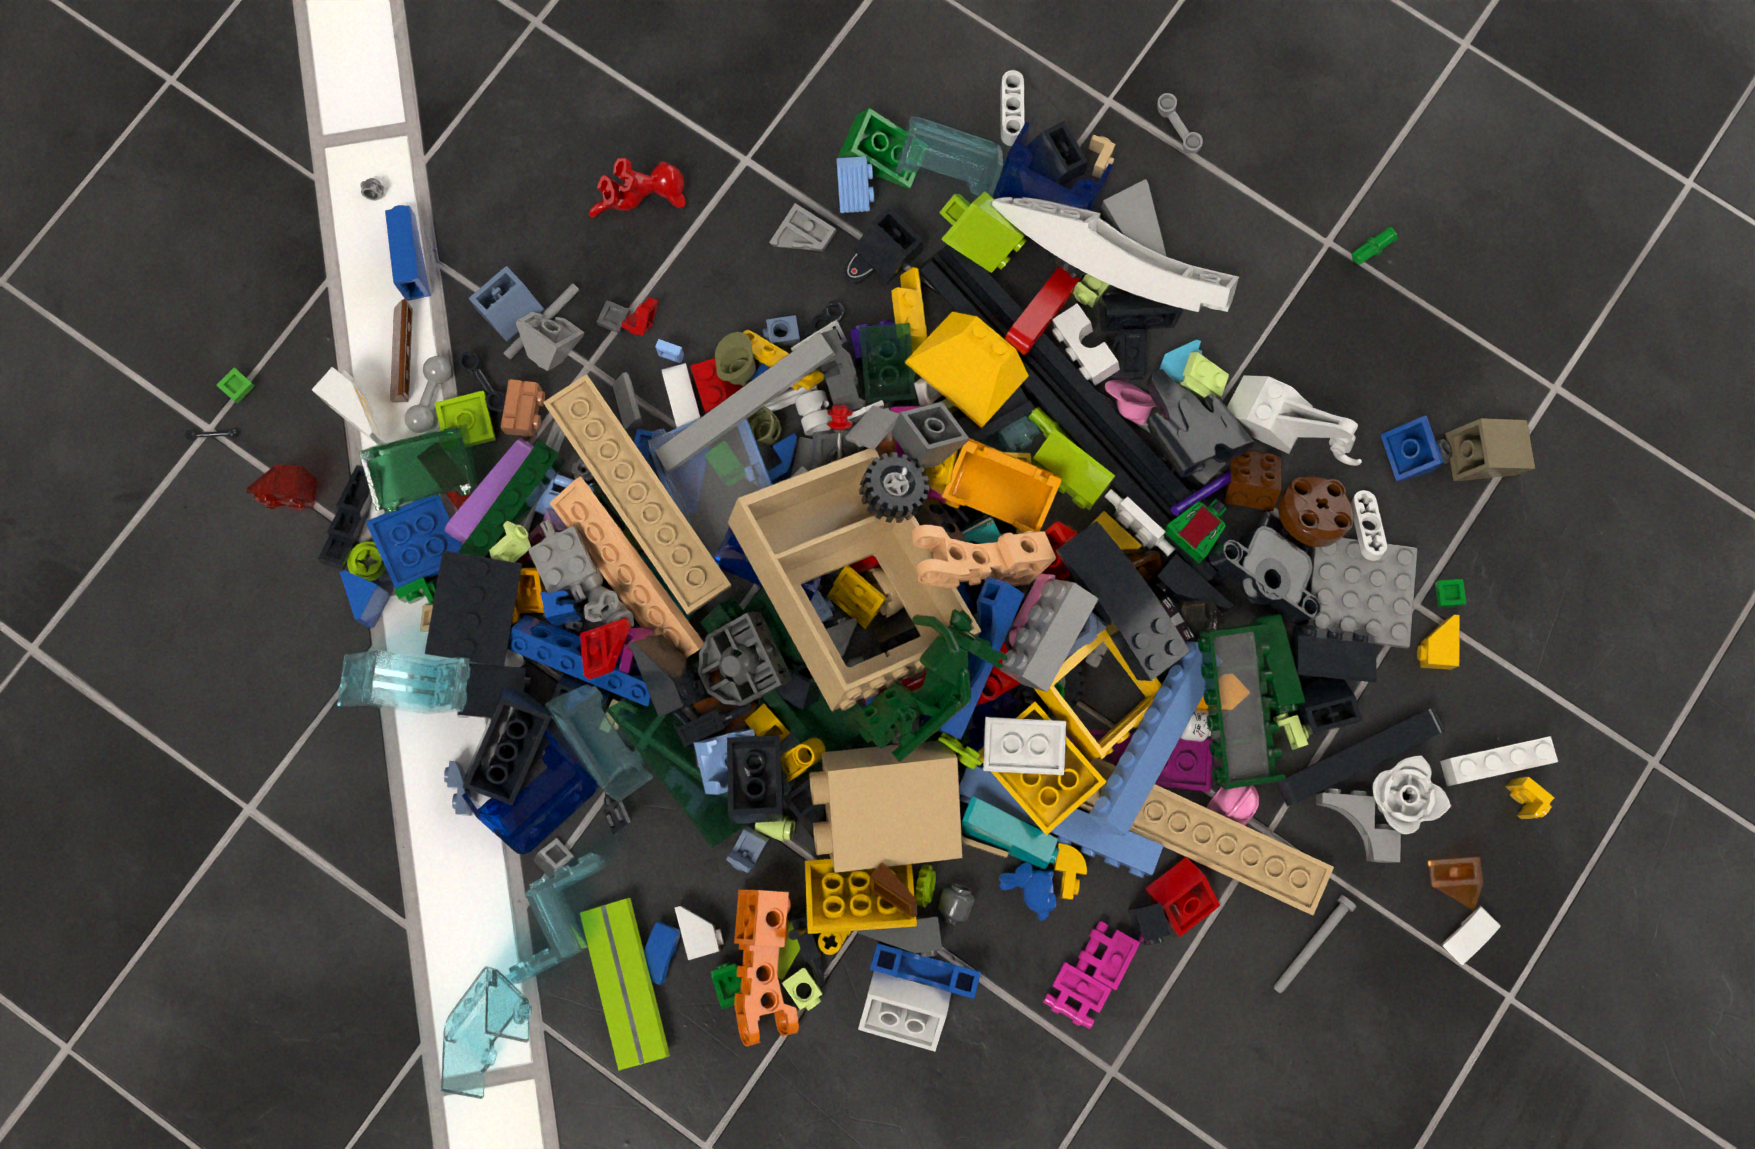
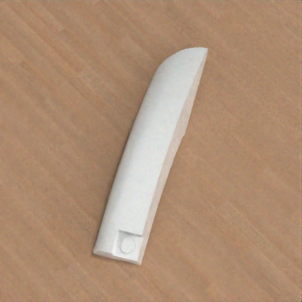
[992,197,1239,312]

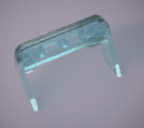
[896,116,1003,197]
[545,684,653,803]
[441,966,532,1099]

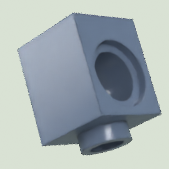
[763,315,800,349]

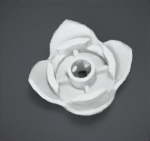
[1373,756,1451,834]

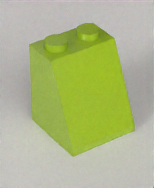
[941,191,1026,273]

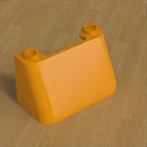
[942,438,1062,534]

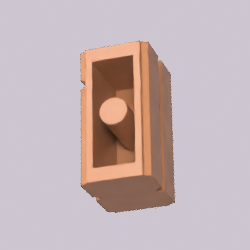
[501,379,545,437]

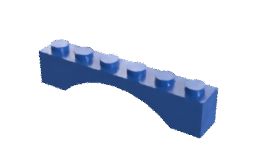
[923,577,1024,740]

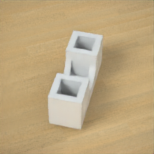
[1052,303,1120,386]

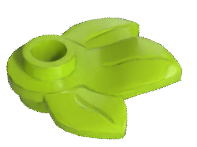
[938,733,982,770]

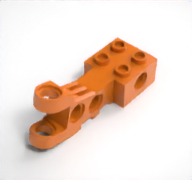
[734,889,799,1047]

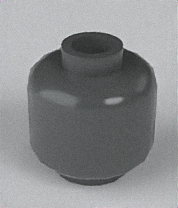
[937,883,975,925]

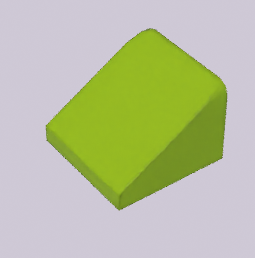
[939,194,971,225]

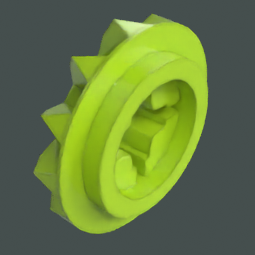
[347,542,386,581]
[915,864,936,907]

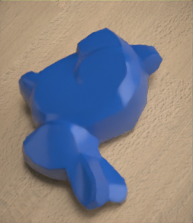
[999,862,1056,921]

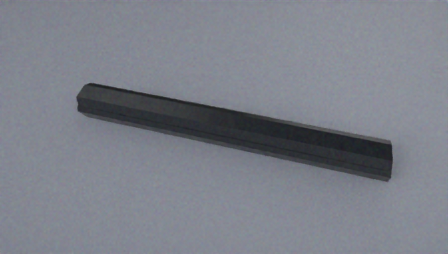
[918,245,1235,587]

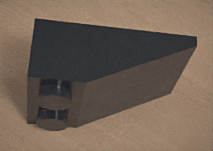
[629,634,711,717]
[727,735,784,824]

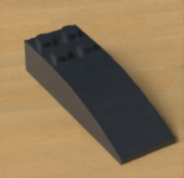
[1056,521,1190,681]

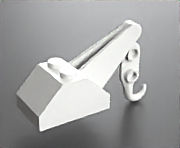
[1227,376,1362,466]

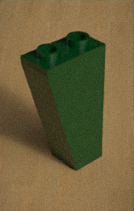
[1250,614,1305,716]

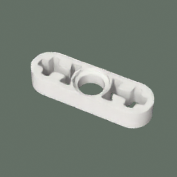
[1351,490,1387,561]

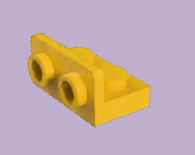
[1505,777,1554,819]

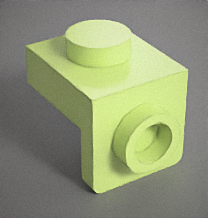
[1273,713,1309,750]

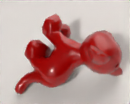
[589,158,686,218]

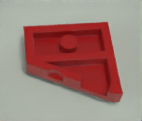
[580,618,631,680]

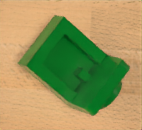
[711,963,741,1010]

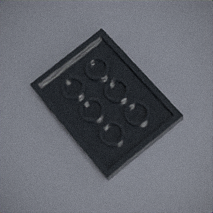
[424,550,522,667]

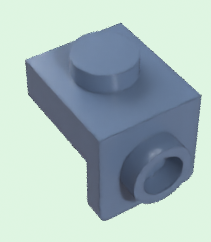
[726,826,769,873]

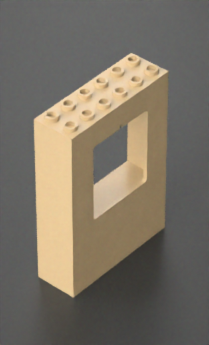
[728,448,981,711]

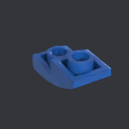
[644,921,681,985]

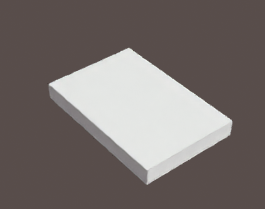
[983,717,1066,775]

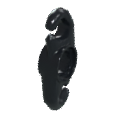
[800,301,846,342]

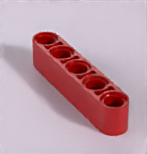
[1005,267,1082,355]

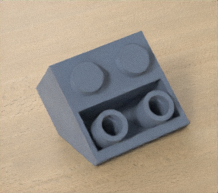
[469,266,545,343]

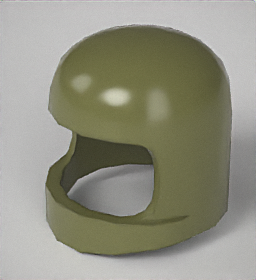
[747,406,782,447]

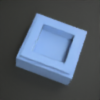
[655,339,684,363]

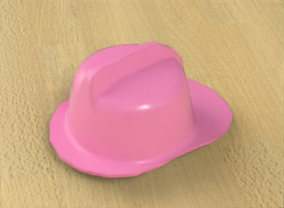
[1105,380,1156,425]
[1206,785,1259,826]

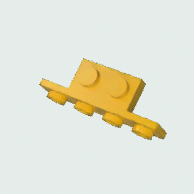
[891,267,927,356]
[743,330,824,391]

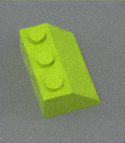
[1032,428,1115,511]

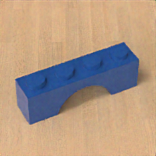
[870,943,981,999]

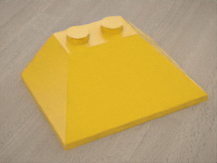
[905,312,1029,428]

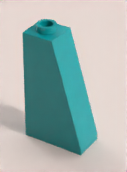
[961,796,1059,869]

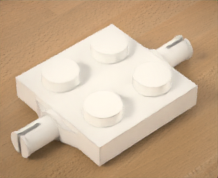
[1105,489,1175,556]

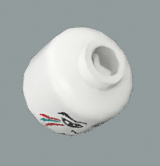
[1180,709,1211,742]

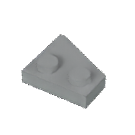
[769,203,837,251]

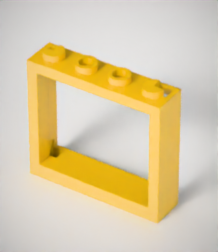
[1034,630,1162,760]

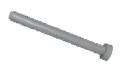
[1274,895,1356,993]

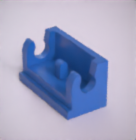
[540,591,582,626]

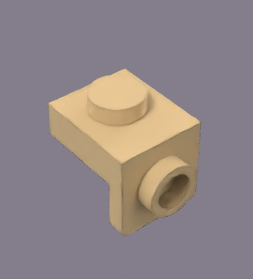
[1089,135,1116,179]

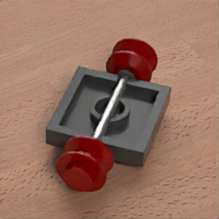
[812,405,864,470]

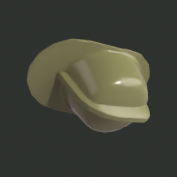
[715,332,756,387]

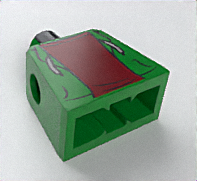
[1164,499,1226,564]

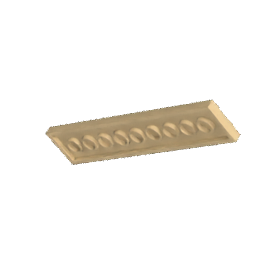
[543,374,731,615]
[1079,758,1334,915]

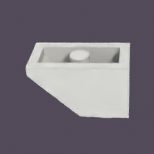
[675,906,724,960]

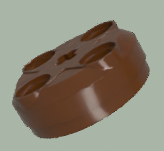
[1278,475,1354,547]

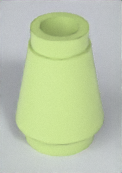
[755,816,795,842]

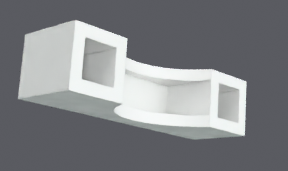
[1440,736,1558,786]

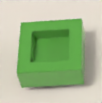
[217,368,255,404]

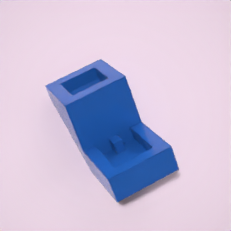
[768,433,798,485]

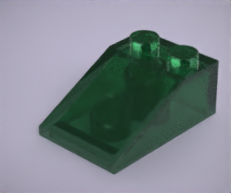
[859,323,916,404]

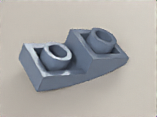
[444,761,472,816]

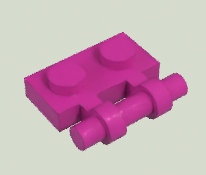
[1075,921,1140,990]
[1043,962,1112,1029]

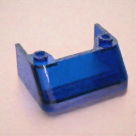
[993,121,1113,211]
[462,728,597,855]

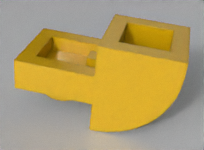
[1053,843,1087,900]

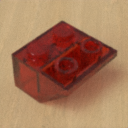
[246,464,317,511]

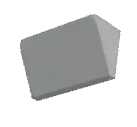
[613,372,643,430]

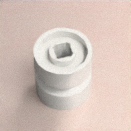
[795,390,832,435]

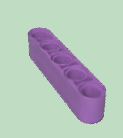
[445,438,534,544]

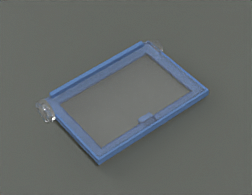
[647,419,772,569]

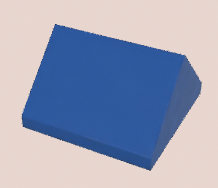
[1381,416,1443,481]
[340,570,391,629]

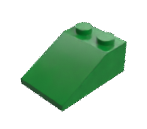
[838,108,928,189]

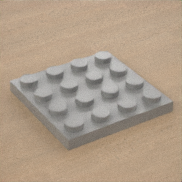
[1306,538,1417,649]

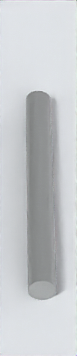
[503,283,579,360]

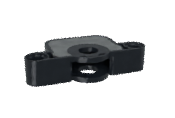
[1208,512,1321,623]

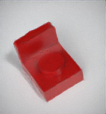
[621,297,658,336]

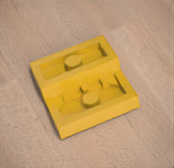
[827,565,886,629]

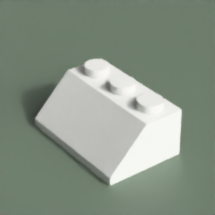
[858,971,951,1051]

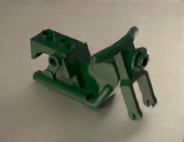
[854,609,1008,763]

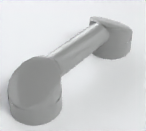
[1157,93,1203,154]

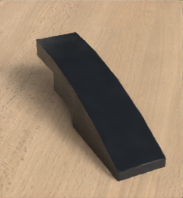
[318,465,381,570]

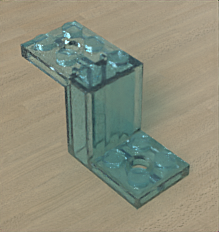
[337,650,470,714]
[503,853,610,987]

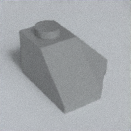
[516,312,585,371]

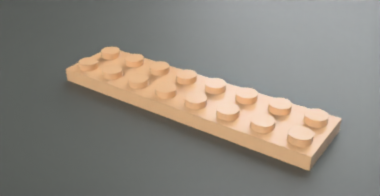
[550,477,704,658]

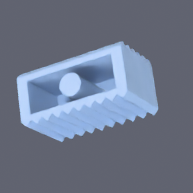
[837,156,874,213]

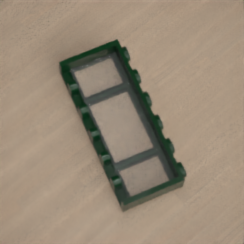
[1198,623,1286,789]

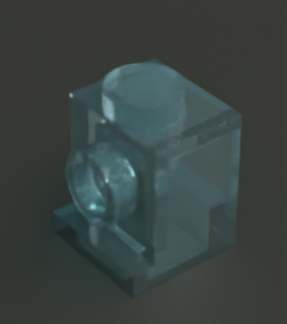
[998,416,1039,453]

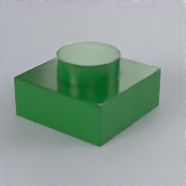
[1435,579,1466,607]

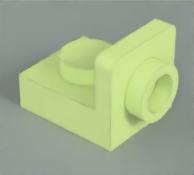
[1073,274,1110,308]
[489,521,531,562]

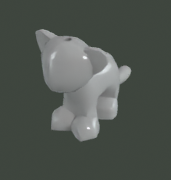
[563,563,634,628]

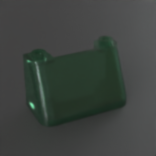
[359,424,478,514]

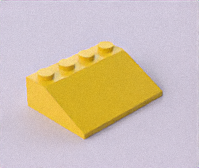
[978,702,1106,835]
[805,859,917,934]

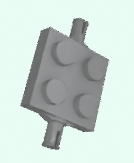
[528,520,597,603]

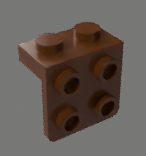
[1224,450,1281,511]

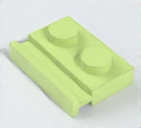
[1179,352,1229,401]

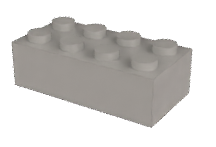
[1000,579,1098,692]

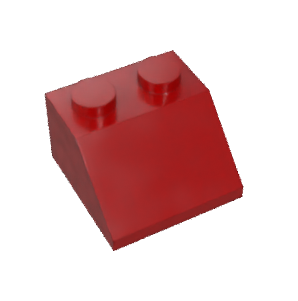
[691,358,748,414]
[1145,857,1220,938]

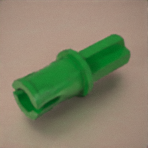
[1351,227,1398,265]

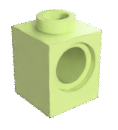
[782,967,823,1011]

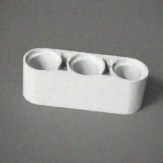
[1000,70,1024,146]
[661,363,701,428]

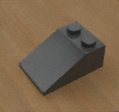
[858,915,942,957]

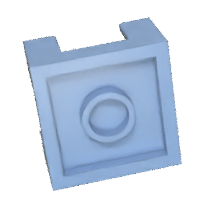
[694,729,755,795]

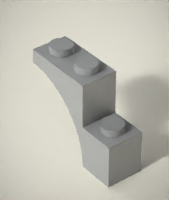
[1316,789,1401,863]

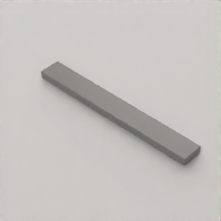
[655,332,836,473]

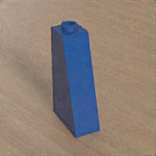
[385,205,431,301]

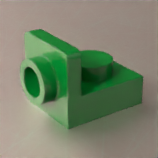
[395,577,436,605]

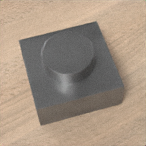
[597,300,631,334]

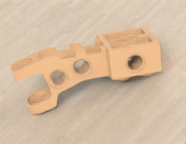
[911,525,1056,588]

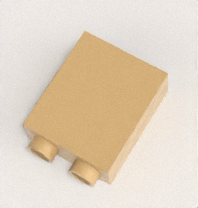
[810,740,962,873]

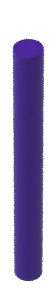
[1171,470,1230,516]

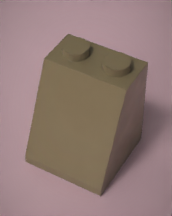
[1445,418,1535,481]

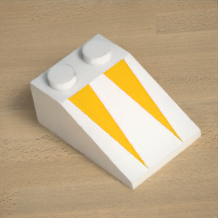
[312,367,386,449]

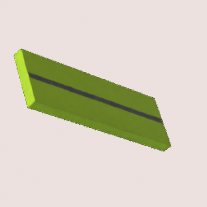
[580,898,670,1071]

